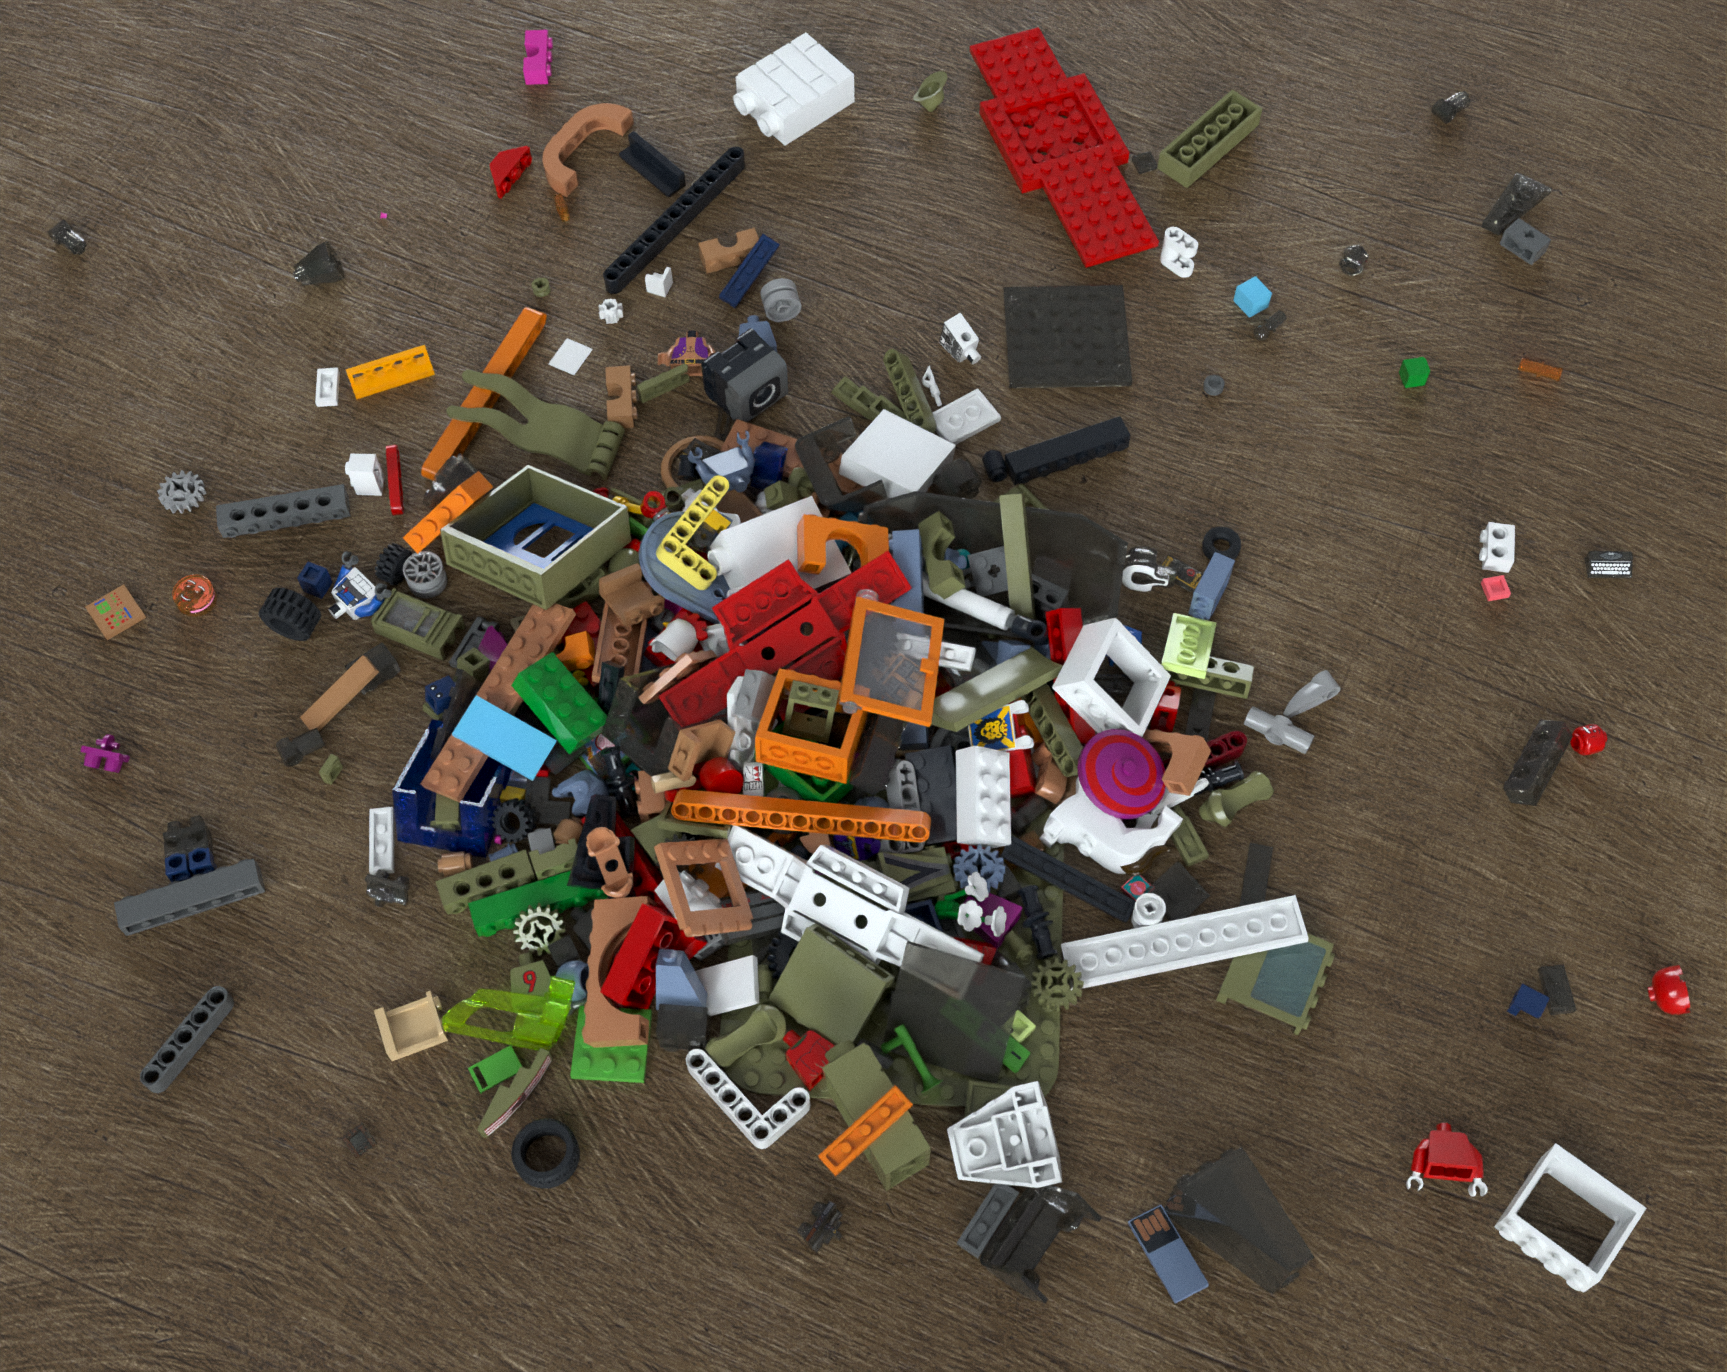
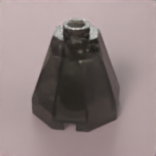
[293,240,345,285]

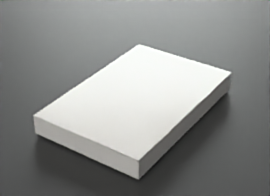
[932,389,1001,445]
[693,955,759,1019]

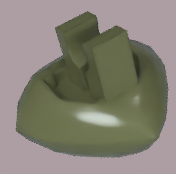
[788,467,818,501]

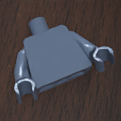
[688,430,755,492]

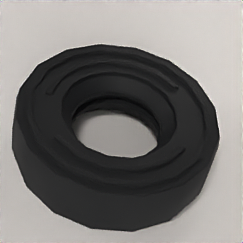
[1202,526,1241,560]

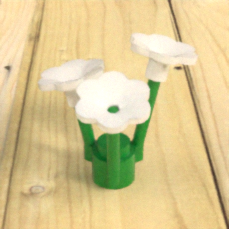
[935,872,1007,937]

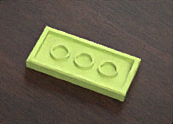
[1161,613,1216,679]

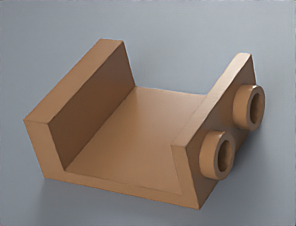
[599,563,665,627]
[668,719,736,781]

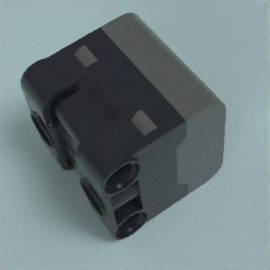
[701,328,788,423]

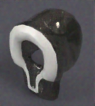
[1121,546,1177,592]

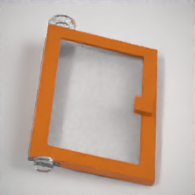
[839,589,944,727]

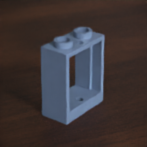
[1188,552,1235,621]

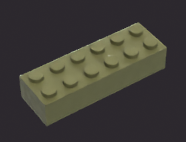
[1157,89,1262,188]

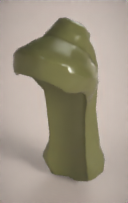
[1199,771,1274,827]
[705,1004,786,1068]

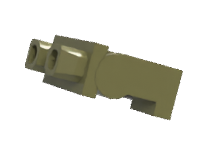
[529,839,578,881]

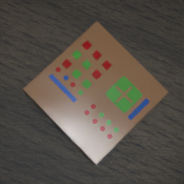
[85,584,146,640]

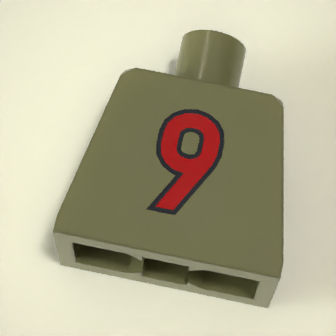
[510,953,560,1014]

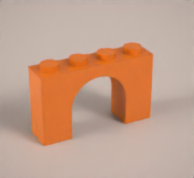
[403,471,493,554]
[797,514,889,575]

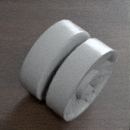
[760,278,801,322]
[403,551,448,599]

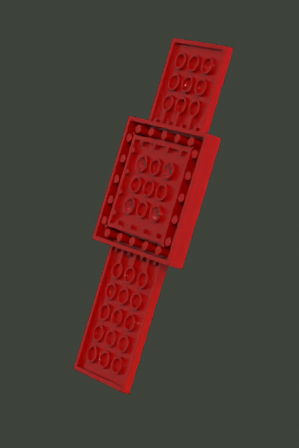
[970,27,1159,268]

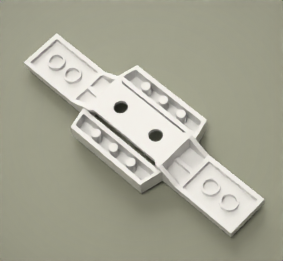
[715,825,984,999]

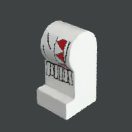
[743,762,765,797]

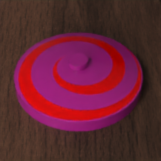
[1077,729,1166,819]

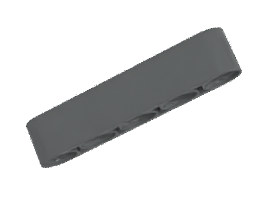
[140,986,234,1093]

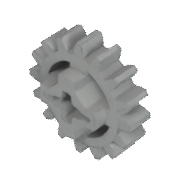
[157,470,206,514]

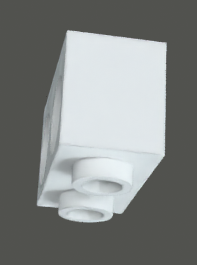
[1479,522,1515,573]

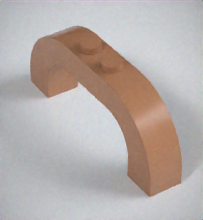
[543,103,634,197]

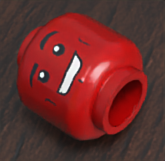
[1570,724,1607,756]

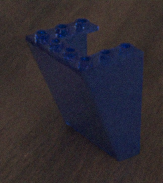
[392,719,512,858]

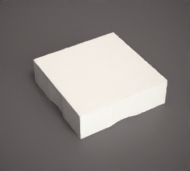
[839,409,956,511]

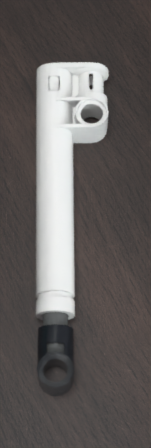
[888,534,1049,646]

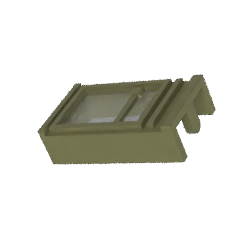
[371,588,465,661]

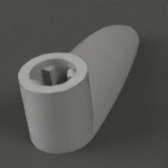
[1283,670,1341,718]

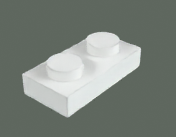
[315,368,340,407]

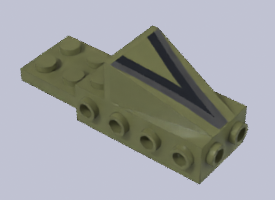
[814,845,958,918]

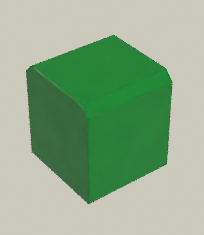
[1399,357,1430,388]

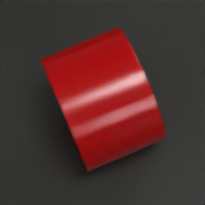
[699,757,743,794]

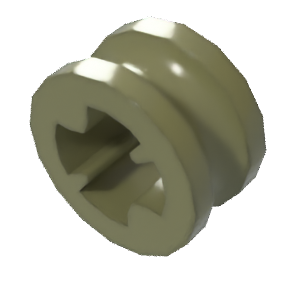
[532,277,551,297]

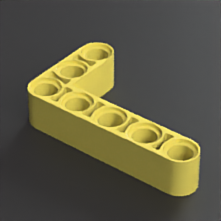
[656,475,729,590]

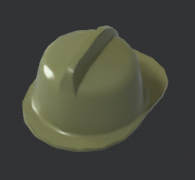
[913,71,948,112]

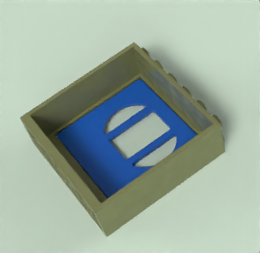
[440,465,631,610]

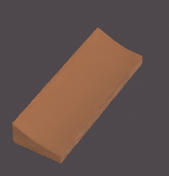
[592,582,652,695]

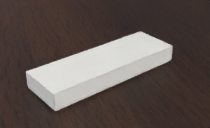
[369,807,394,875]

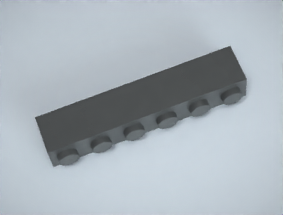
[114,859,266,936]

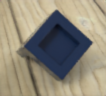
[297,562,333,599]
[1506,984,1549,1019]

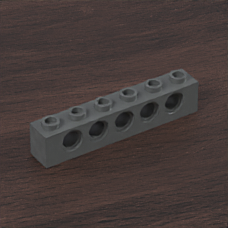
[216,484,351,538]

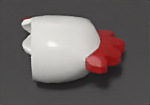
[648,611,709,662]

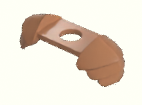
[586,827,633,898]

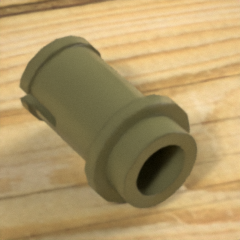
[1004,930,1033,961]

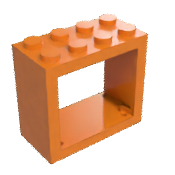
[755,668,870,784]

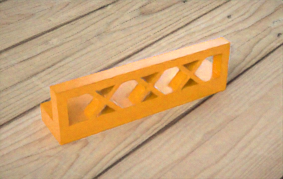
[346,345,435,399]

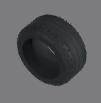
[511,1118,580,1189]

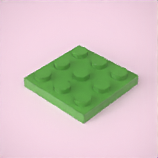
[570,1006,652,1083]

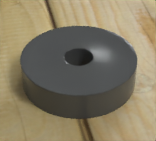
[856,1038,894,1069]

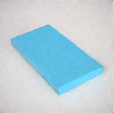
[452,695,557,781]

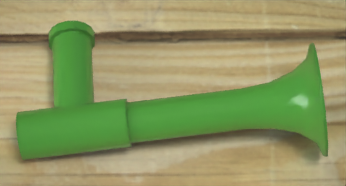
[881,1024,943,1093]

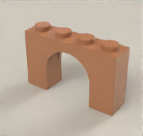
[1142,729,1211,796]

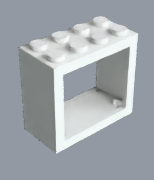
[1052,618,1171,737]
[1494,1143,1646,1293]

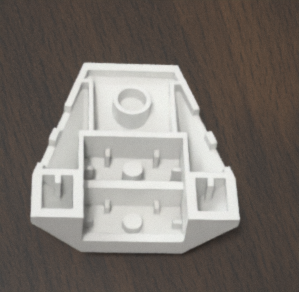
[947,1081,1062,1188]

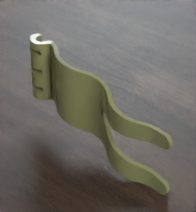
[447,370,625,480]

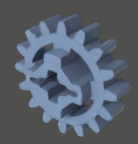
[953,844,1005,893]

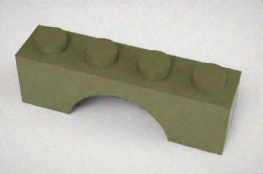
[918,511,966,600]

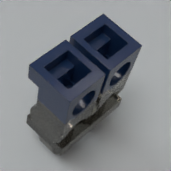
[163,815,217,882]

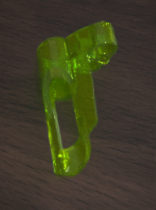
[441,976,575,1051]

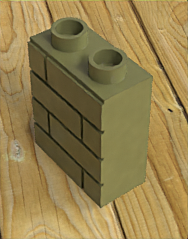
[822,1039,931,1191]

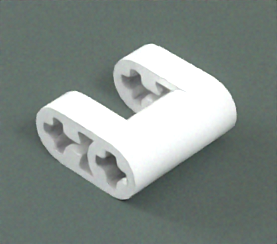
[1160,227,1198,278]

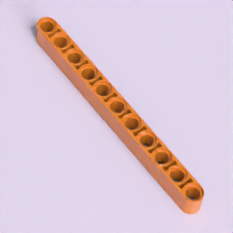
[421,307,547,484]
[671,790,931,842]

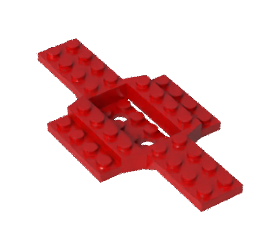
[658,551,912,730]

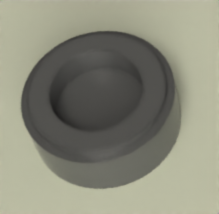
[1203,375,1225,396]

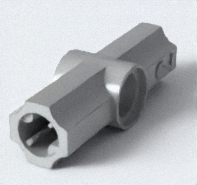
[1244,706,1314,754]

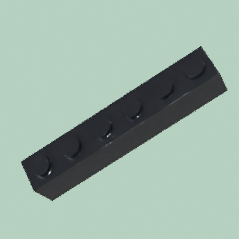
[1005,416,1131,485]

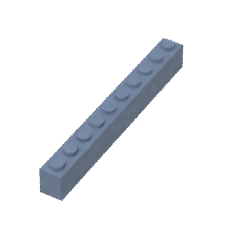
[889,529,929,751]

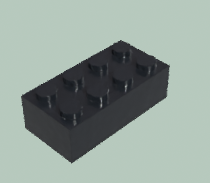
[905,745,957,846]

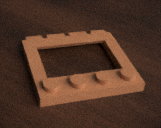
[654,839,753,937]

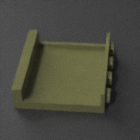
[768,923,895,1048]

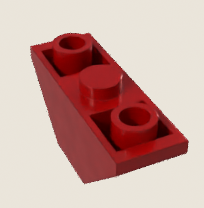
[489,146,532,199]

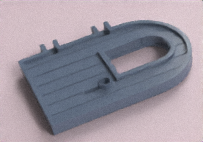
[639,511,768,643]

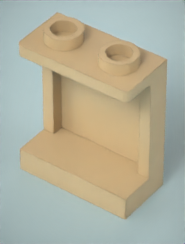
[374,991,449,1061]

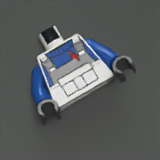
[328,551,392,620]

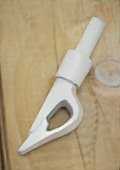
[922,366,942,406]

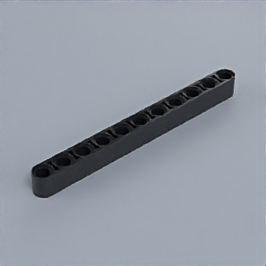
[603,146,745,294]

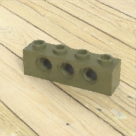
[1166,657,1254,699]
[435,850,536,915]

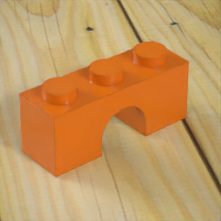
[556,631,596,671]

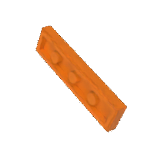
[818,1085,913,1177]

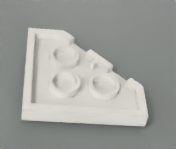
[727,676,778,774]

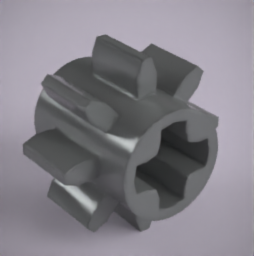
[648,608,675,634]

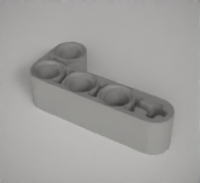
[877,760,925,854]

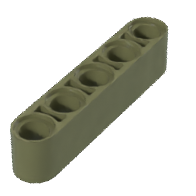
[883,349,937,433]
[1021,683,1083,777]

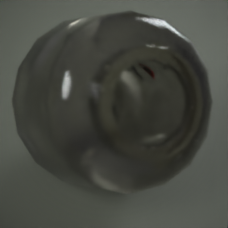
[1339,245,1369,276]

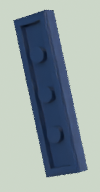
[719,234,780,309]

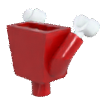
[1406,1123,1487,1197]

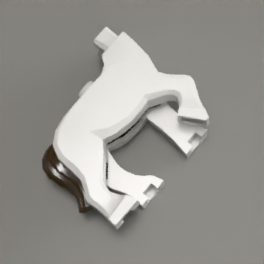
[1040,777,1183,876]

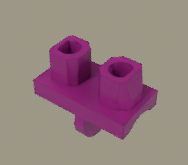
[80,734,130,773]

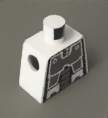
[939,313,981,364]

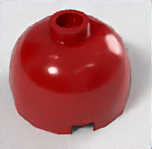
[1647,965,1690,1015]

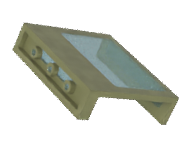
[1216,933,1335,1035]

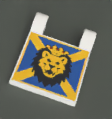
[968,700,1034,752]

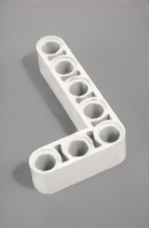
[686,1049,811,1149]

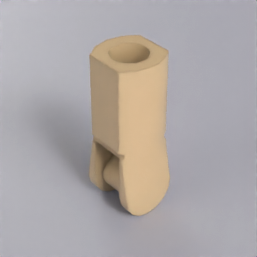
[651,772,696,794]

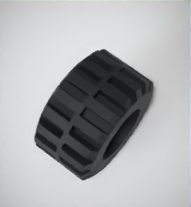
[258,588,321,641]

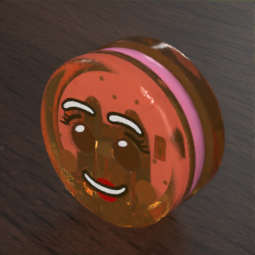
[172,574,217,617]

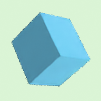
[1233,276,1272,318]

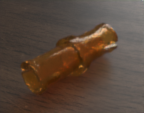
[1518,357,1563,382]

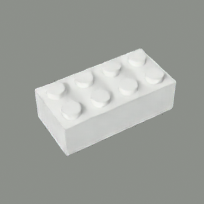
[956,746,1011,849]

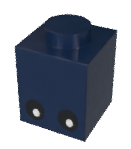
[425,675,462,715]

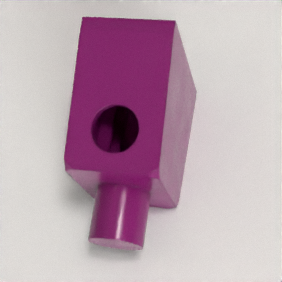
[963,893,1023,951]

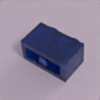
[749,441,788,490]

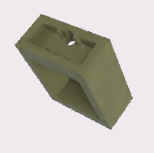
[783,680,839,743]

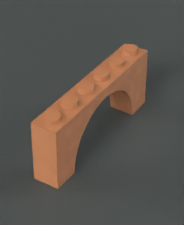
[582,896,657,1048]

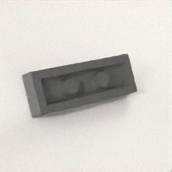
[957,1183,1019,1258]

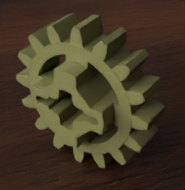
[513,903,565,956]
[1031,958,1084,1012]

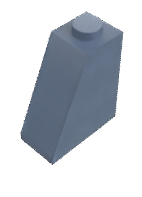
[656,949,708,1014]

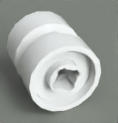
[1131,893,1166,928]

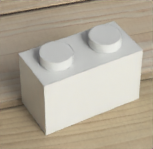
[345,454,385,496]

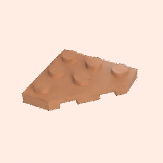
[638,650,718,704]

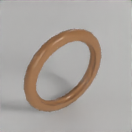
[660,435,724,497]

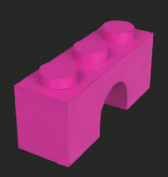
[523,30,553,85]

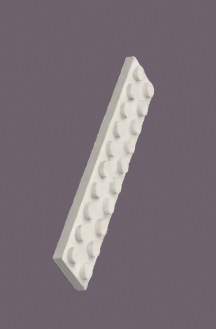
[1061,895,1308,990]

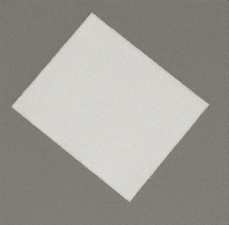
[549,338,593,375]

